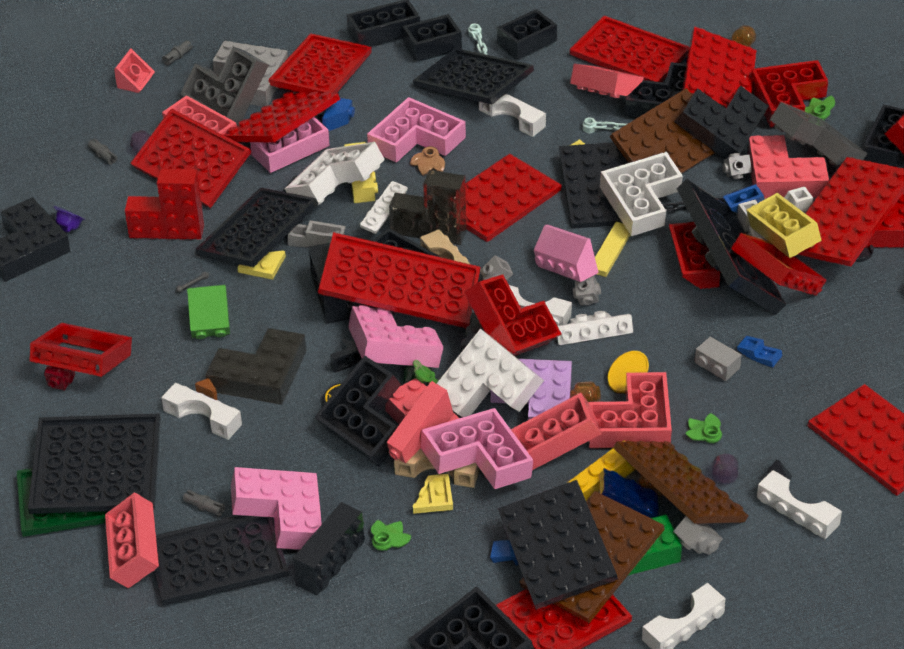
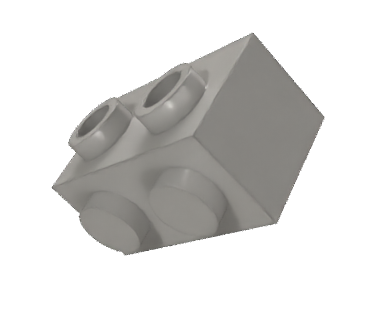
[695,337,742,381]
[674,516,723,555]

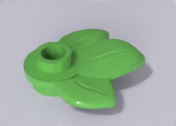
[805,96,835,120]
[413,360,439,384]
[686,413,722,443]
[371,520,411,550]

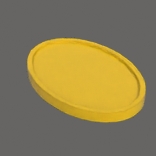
[608,351,649,393]

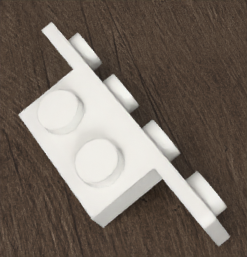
[360,181,408,234]
[557,311,633,345]

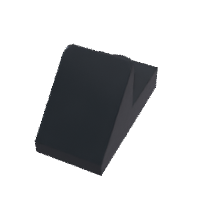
[330,339,362,373]

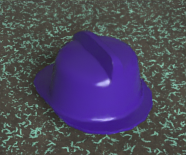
[53,206,85,232]

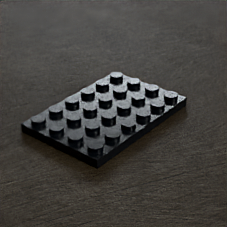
[413,48,534,105]
[559,142,629,229]
[195,188,318,267]
[498,480,618,610]
[154,515,289,606]

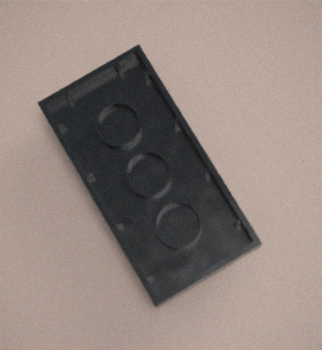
[676,179,786,315]

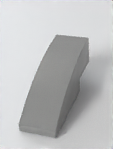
[288,221,346,247]

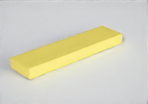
[595,222,630,277]

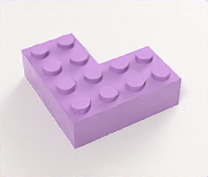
[491,359,572,420]

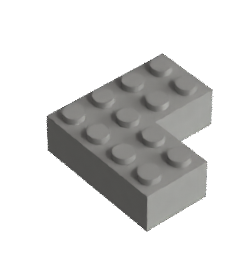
[213,41,288,107]

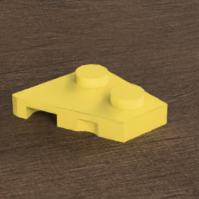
[238,251,286,280]
[413,474,453,514]

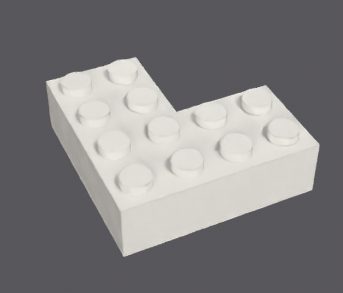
[285,142,385,205]
[600,152,683,236]
[437,329,544,417]

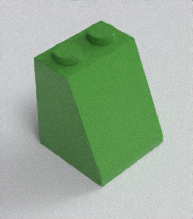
[187,285,230,339]

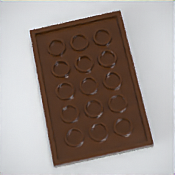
[609,88,716,174]
[613,441,749,524]
[519,491,665,623]

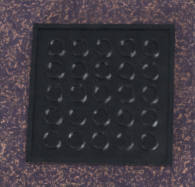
[28,413,161,514]

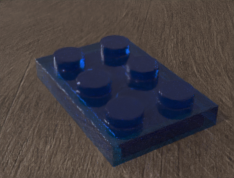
[600,468,659,518]

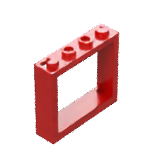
[731,233,826,296]
[29,323,132,377]

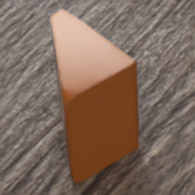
[195,378,218,400]

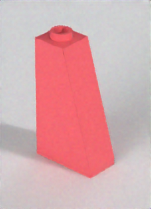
[387,381,454,464]

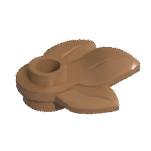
[410,146,445,176]

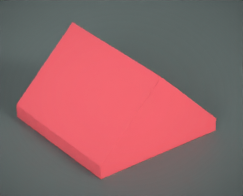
[114,49,155,93]

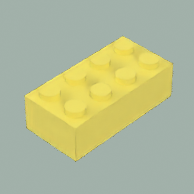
[746,193,822,258]

